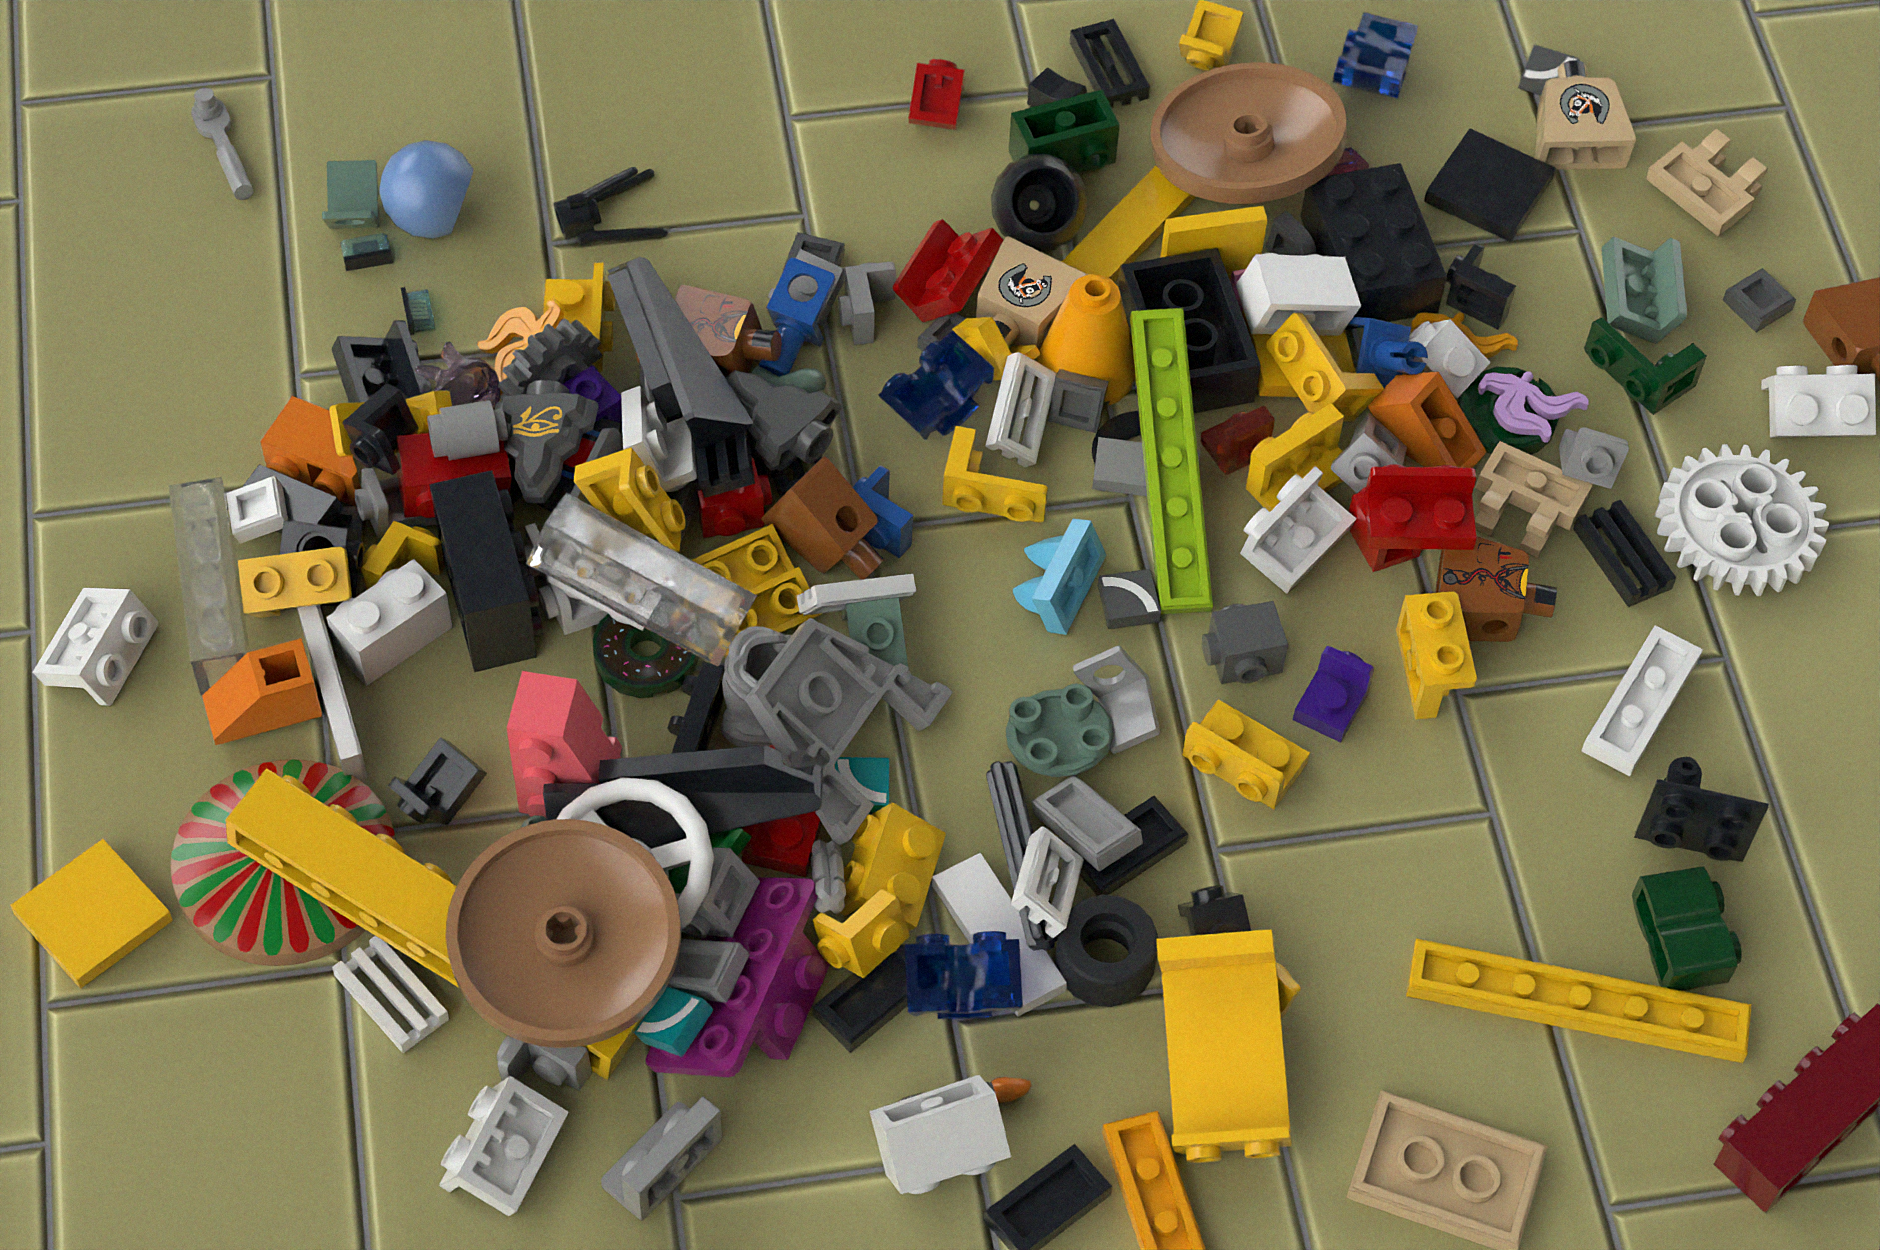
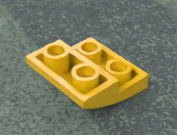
[676,524,822,658]

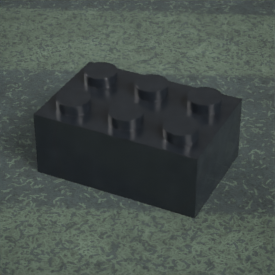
[1300,163,1447,330]
[1118,248,1261,413]
[429,470,543,672]

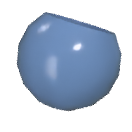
[379,140,474,239]

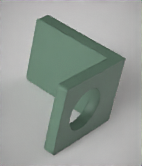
[322,160,379,229]
[842,597,908,667]

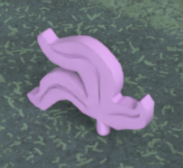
[1478,371,1589,443]

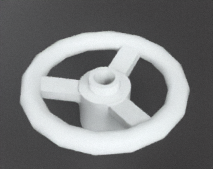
[557,777,714,930]

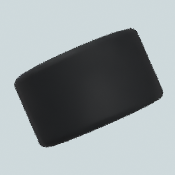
[1055,895,1159,1007]

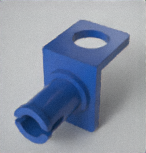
[758,258,835,377]
[1348,317,1428,388]

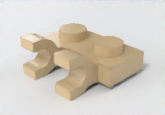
[1646,128,1768,237]
[1475,441,1593,558]

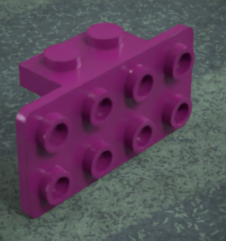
[646,877,830,1077]

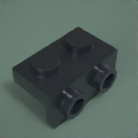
[331,320,432,403]

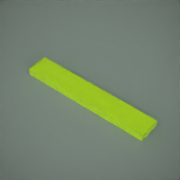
[1130,308,1213,614]

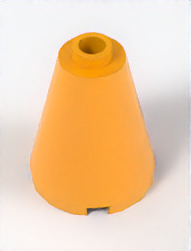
[1037,274,1136,406]

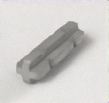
[810,839,846,914]

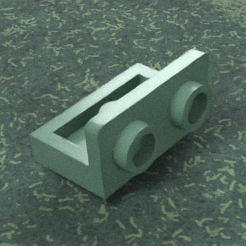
[1601,236,1687,344]

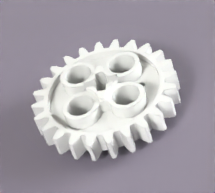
[1655,444,1829,596]

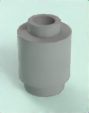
[427,400,508,461]

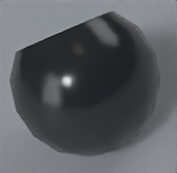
[991,153,1088,252]

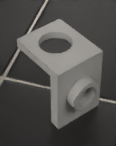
[1073,645,1160,754]

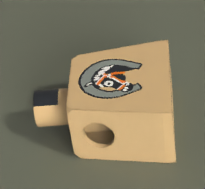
[1535,60,1636,170]
[976,236,1088,350]

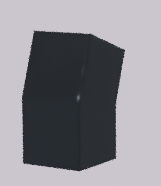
[1027,67,1087,107]

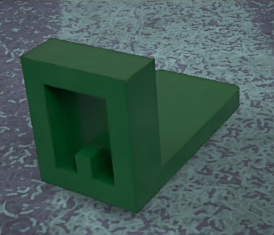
[1584,317,1707,415]

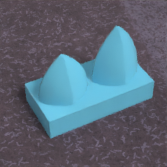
[1013,519,1107,635]

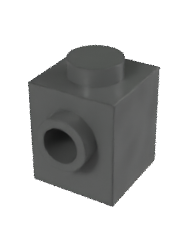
[1202,601,1288,684]

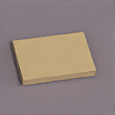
[1346,1090,1548,1250]

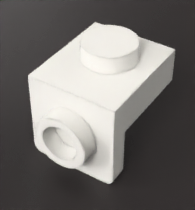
[1408,319,1491,398]

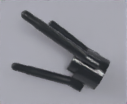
[553,167,668,247]

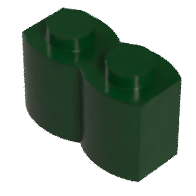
[1632,866,1742,990]

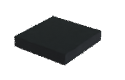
[1424,128,1556,242]

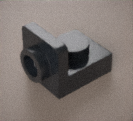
[1446,243,1516,330]

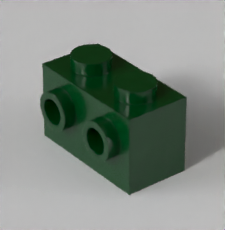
[1008,89,1120,173]

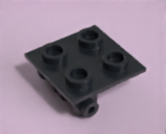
[1634,756,1769,862]

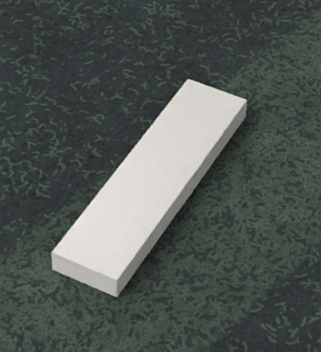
[297,605,368,783]

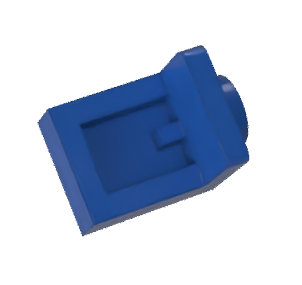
[853,465,913,559]

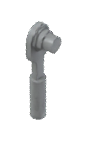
[191,88,253,200]

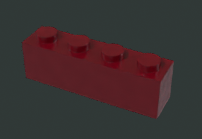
[1713,1003,1880,1214]

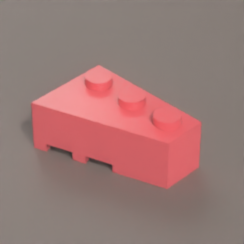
[506,671,622,818]

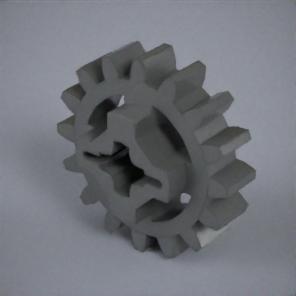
[498,319,602,400]

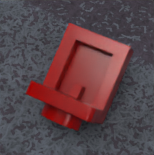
[697,457,772,538]

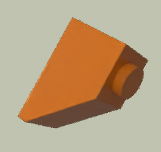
[1368,372,1487,468]

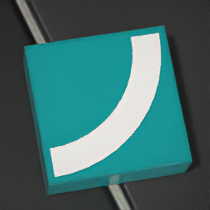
[835,757,889,814]
[634,987,714,1057]

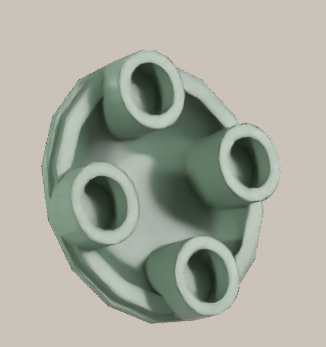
[1005,684,1113,777]

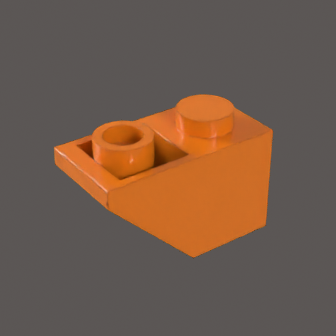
[260,396,361,506]
[202,638,322,745]

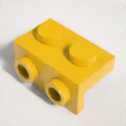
[1245,403,1344,512]
[574,447,686,554]
[840,802,946,931]

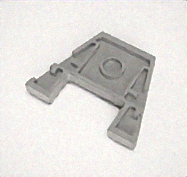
[745,618,953,846]

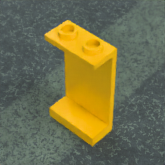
[1156,929,1292,1163]

